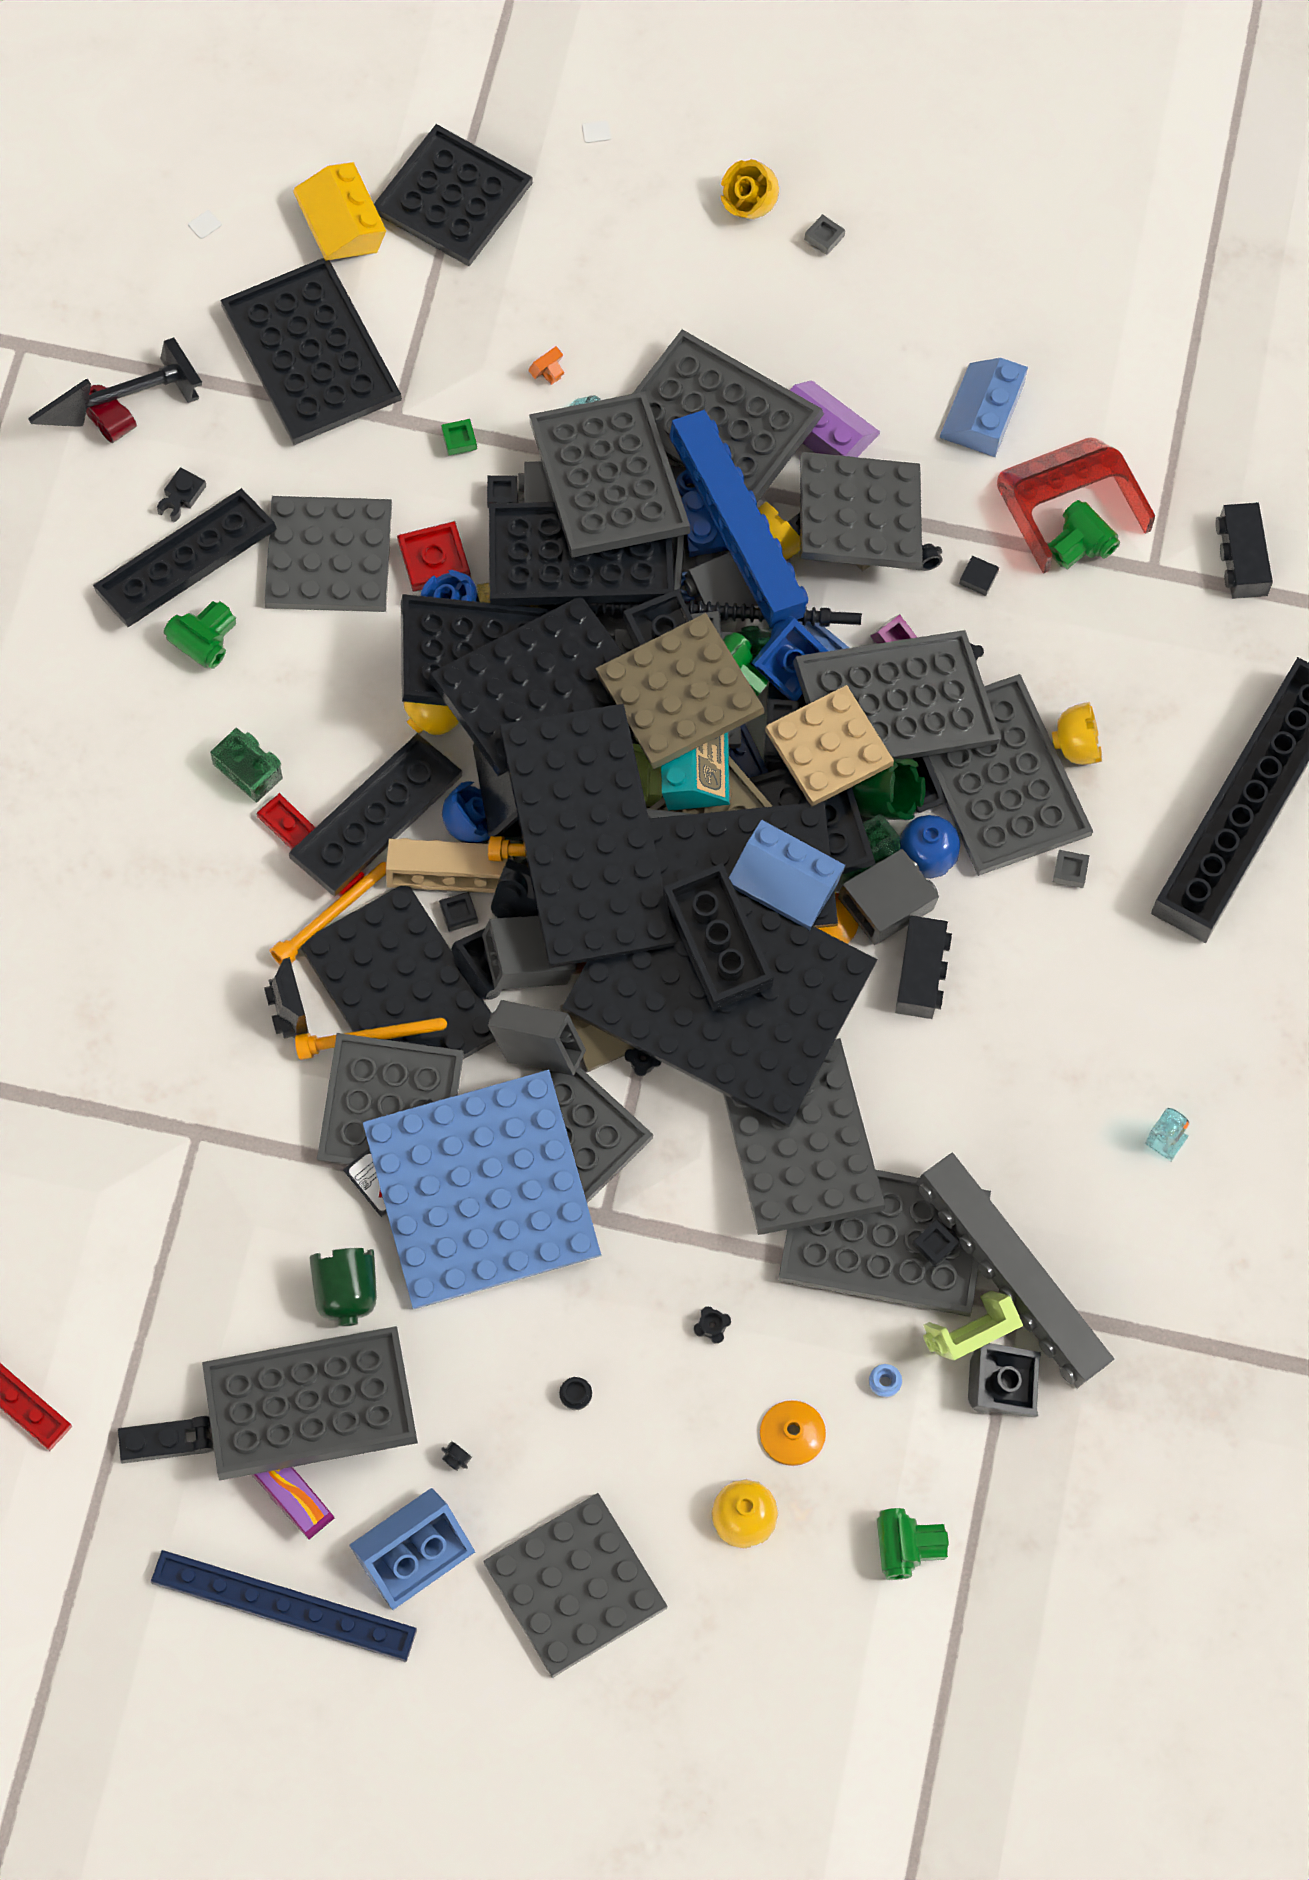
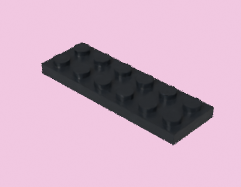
[93,488,277,627]
[289,733,463,897]

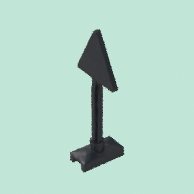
[28,337,202,427]

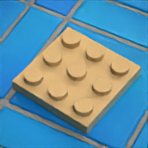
[765,685,894,806]

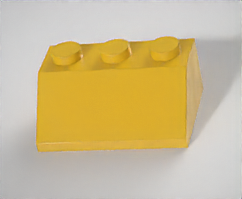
[293,162,386,261]

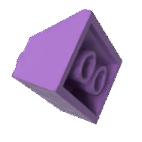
[790,380,880,457]

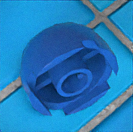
[442,781,490,844]
[898,815,960,879]

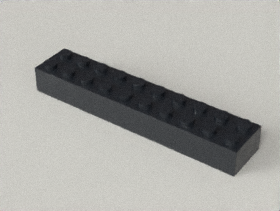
[1151,657,1309,943]

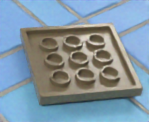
[596,613,765,770]

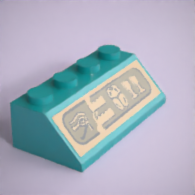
[661,732,730,811]

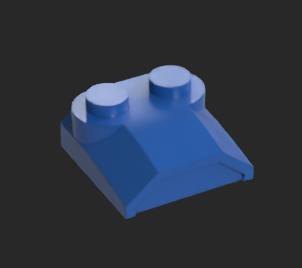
[681,490,729,557]
[752,616,828,701]

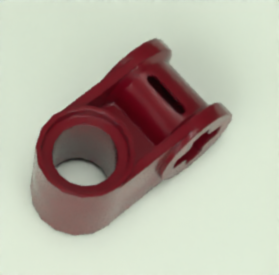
[86,385,137,443]

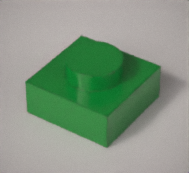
[441,419,477,456]

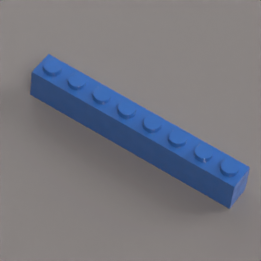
[669,410,808,629]

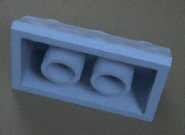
[940,358,1028,457]
[729,820,845,930]
[349,1488,475,1610]

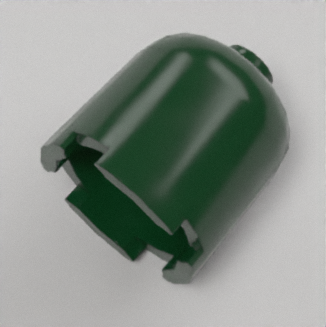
[852,758,925,821]
[309,1248,377,1327]

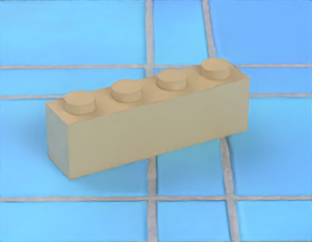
[386,838,514,893]

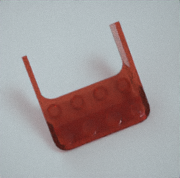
[997,437,1155,573]

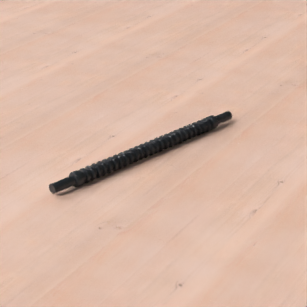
[556,600,862,627]

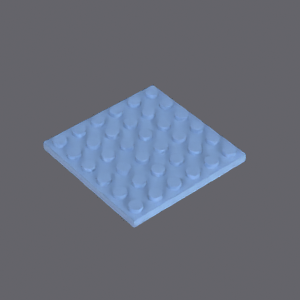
[363,1070,602,1310]

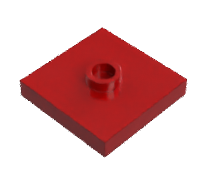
[397,521,471,592]

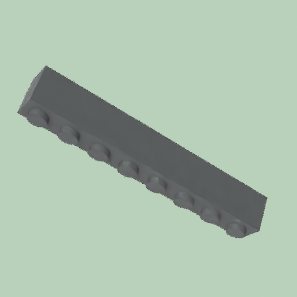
[916,1152,1114,1389]

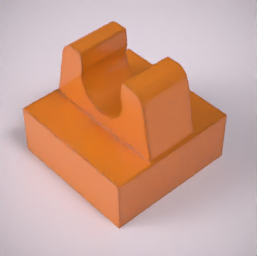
[528,346,564,385]

